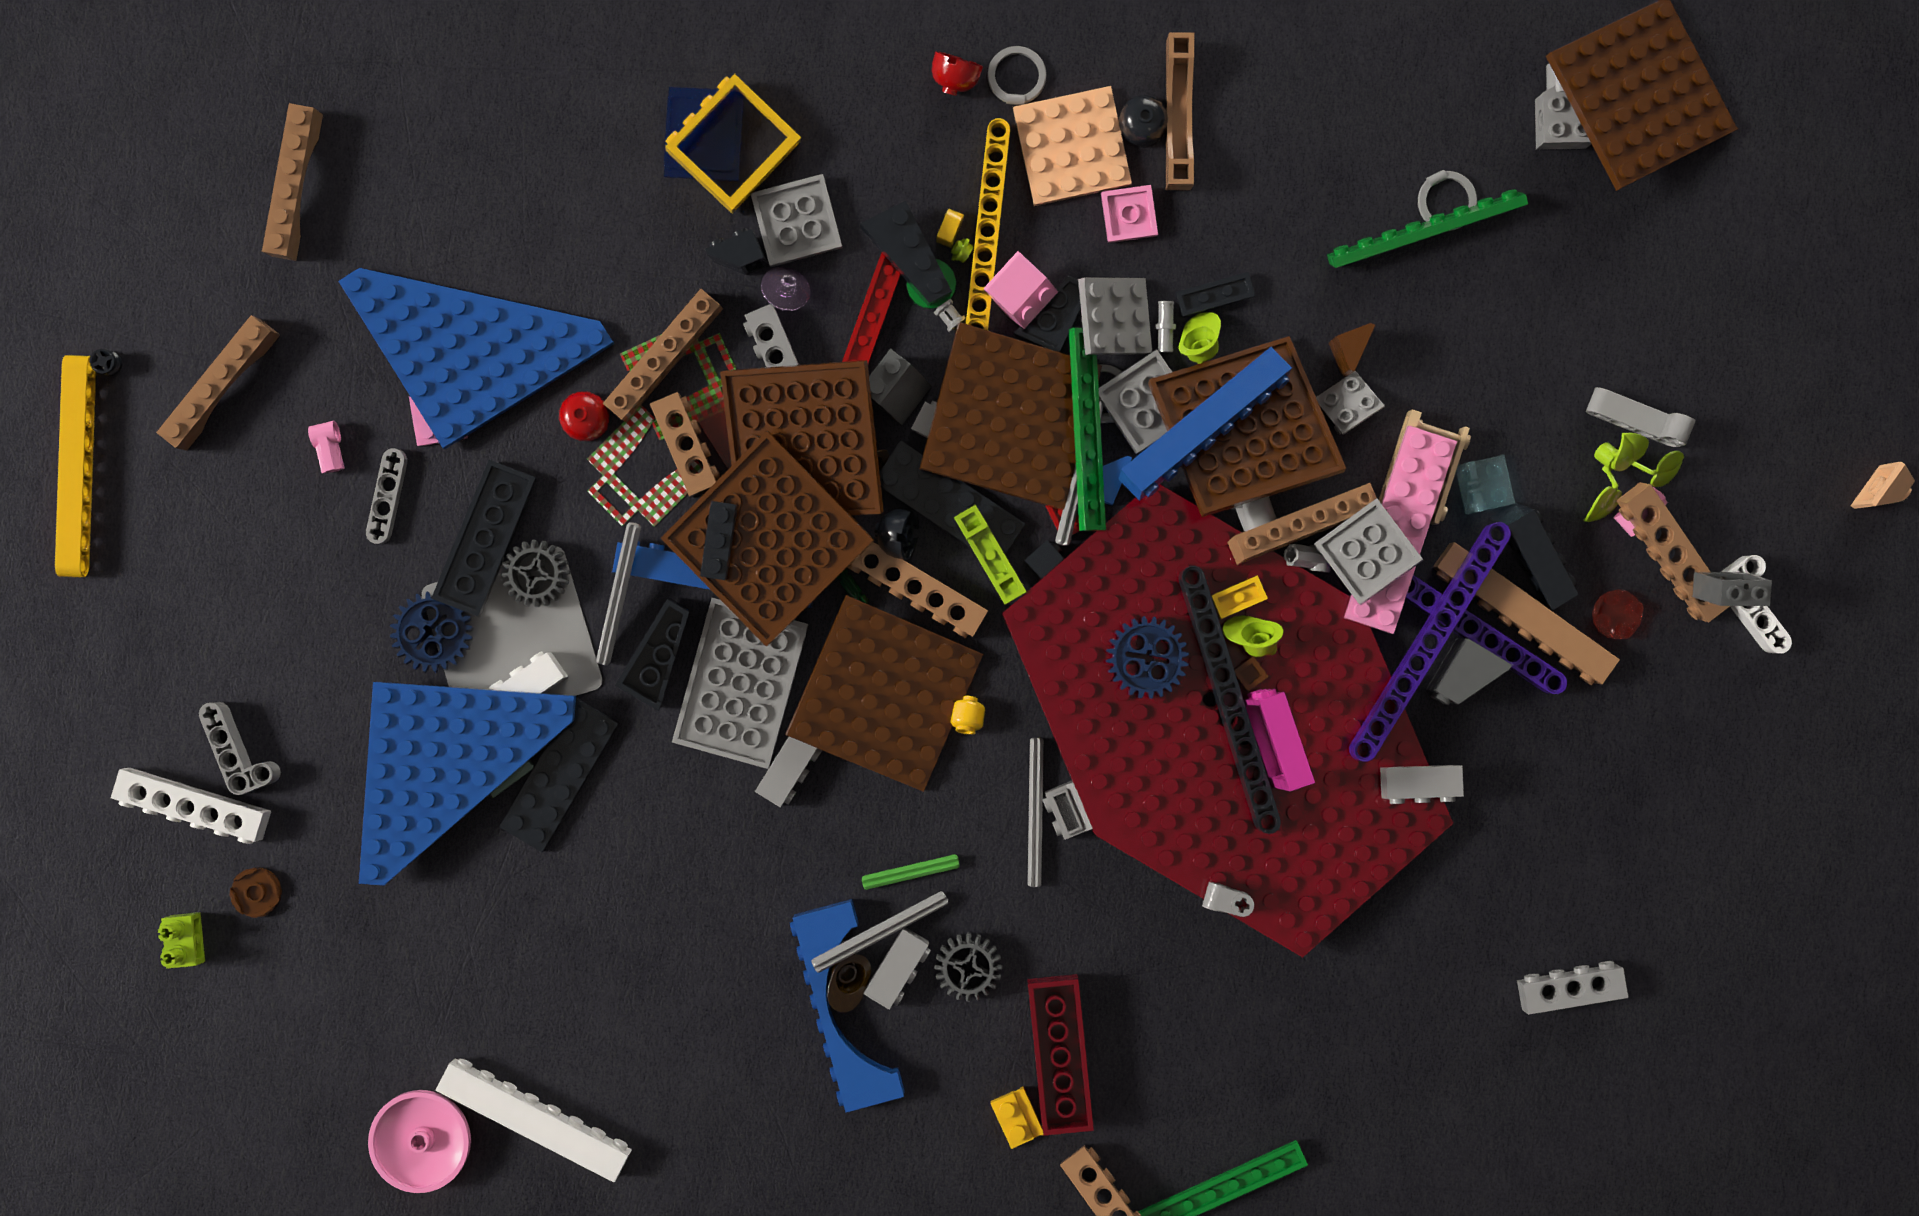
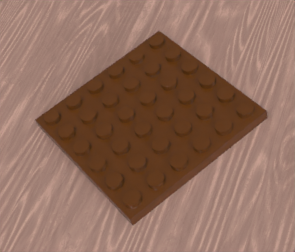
[1546,0,1738,191]
[920,322,1102,510]
[1148,336,1346,517]
[720,360,884,515]
[661,431,874,647]
[786,595,983,792]

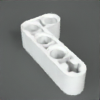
[1720,555,1792,653]

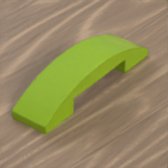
[954,505,1026,604]

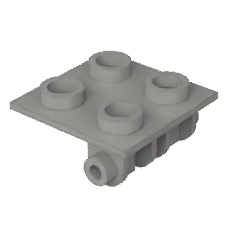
[1316,371,1385,435]

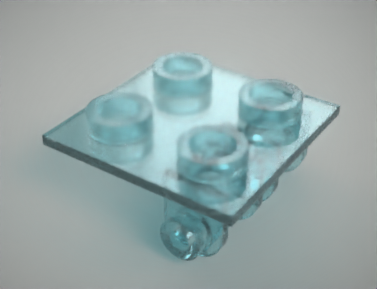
[1456,455,1515,514]

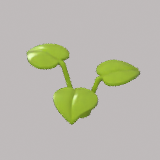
[1584,433,1684,522]

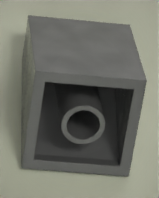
[869,349,932,425]
[1426,638,1512,705]

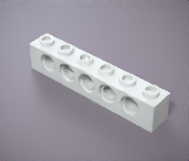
[111,768,271,844]

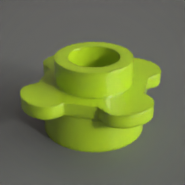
[951,238,973,263]

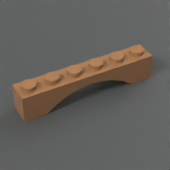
[1166,33,1194,190]
[262,103,323,261]
[156,315,280,451]

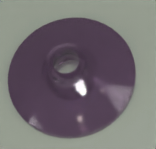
[761,267,810,311]

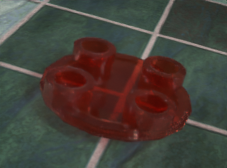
[1592,589,1644,639]

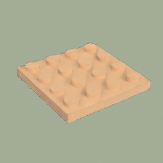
[1013,86,1132,206]

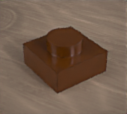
[1234,656,1269,692]

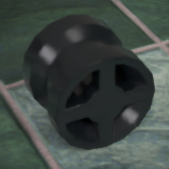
[89,349,122,376]

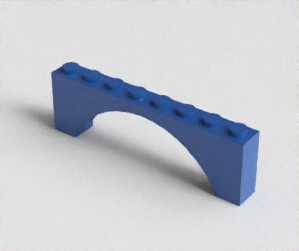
[790,899,905,1112]

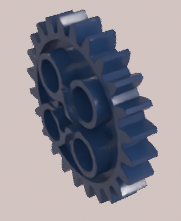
[390,591,474,673]
[1105,616,1189,699]

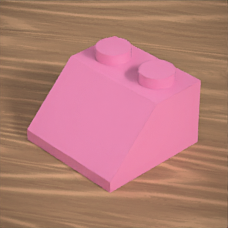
[984,251,1058,329]

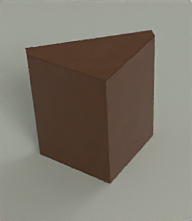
[1329,323,1375,377]

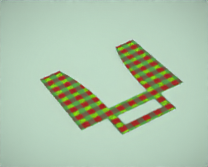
[620,333,736,440]

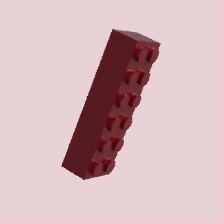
[1027,974,1094,1136]

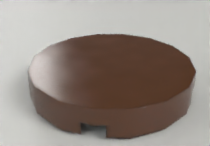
[230,867,282,918]

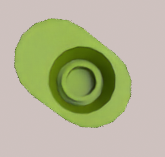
[1178,312,1221,364]
[1222,615,1283,657]

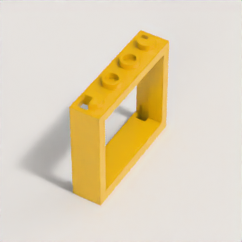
[665,74,801,214]

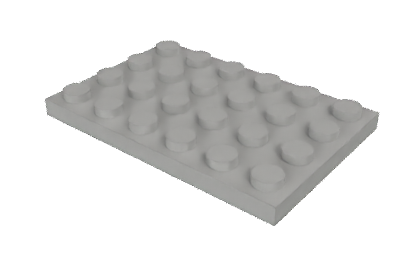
[672,598,809,769]

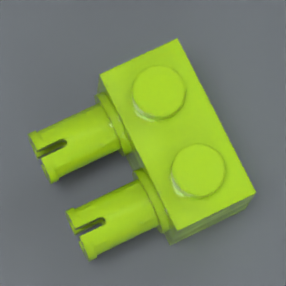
[158,912,205,969]

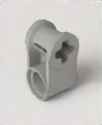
[1202,881,1254,917]

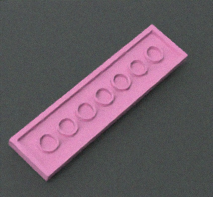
[1344,426,1457,634]

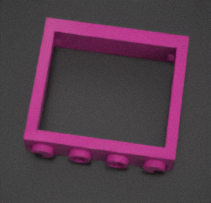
[1244,689,1315,791]

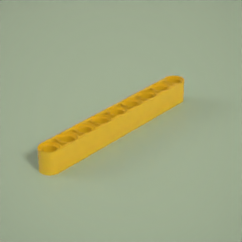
[966,118,1010,331]
[55,355,96,578]

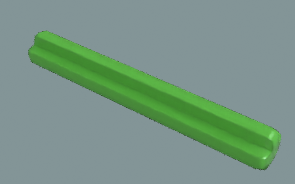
[862,854,960,890]

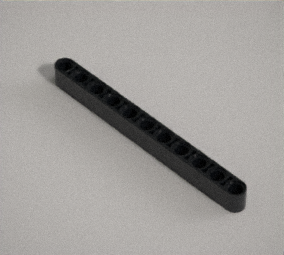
[1178,566,1281,834]

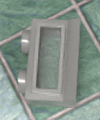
[1042,780,1092,840]

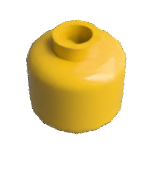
[951,696,985,734]

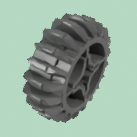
[501,540,570,607]
[935,933,1002,1002]

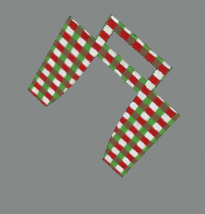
[587,405,703,527]

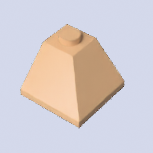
[1851,462,1915,509]

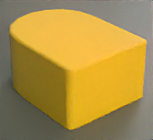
[936,209,964,248]

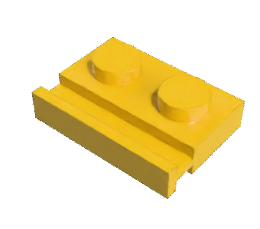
[990,1087,1043,1149]

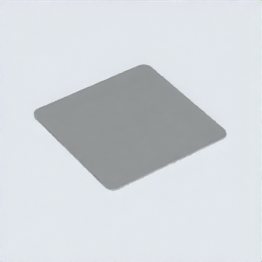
[422,547,603,696]

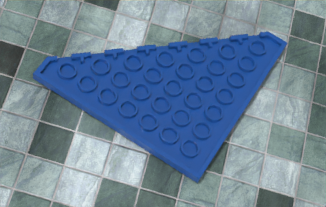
[338,268,614,449]
[359,682,576,885]

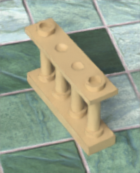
[1379,410,1471,525]

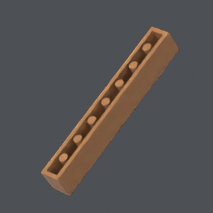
[1432,542,1620,685]

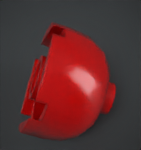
[932,51,983,96]
[559,392,610,441]

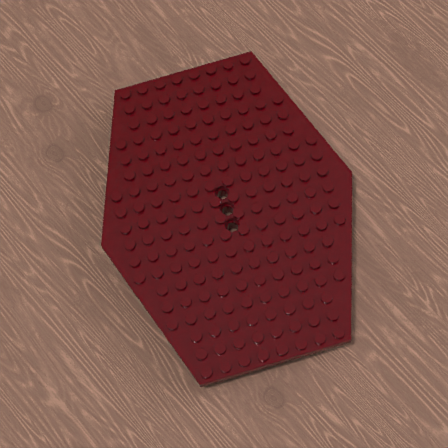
[1002,484,1453,957]

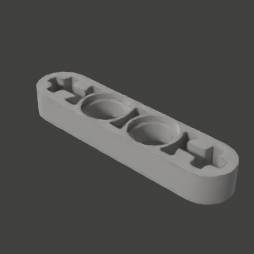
[366,448,408,544]

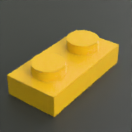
[1211,576,1268,619]

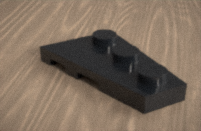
[1014,276,1081,353]

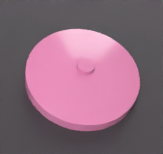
[368,1090,471,1193]

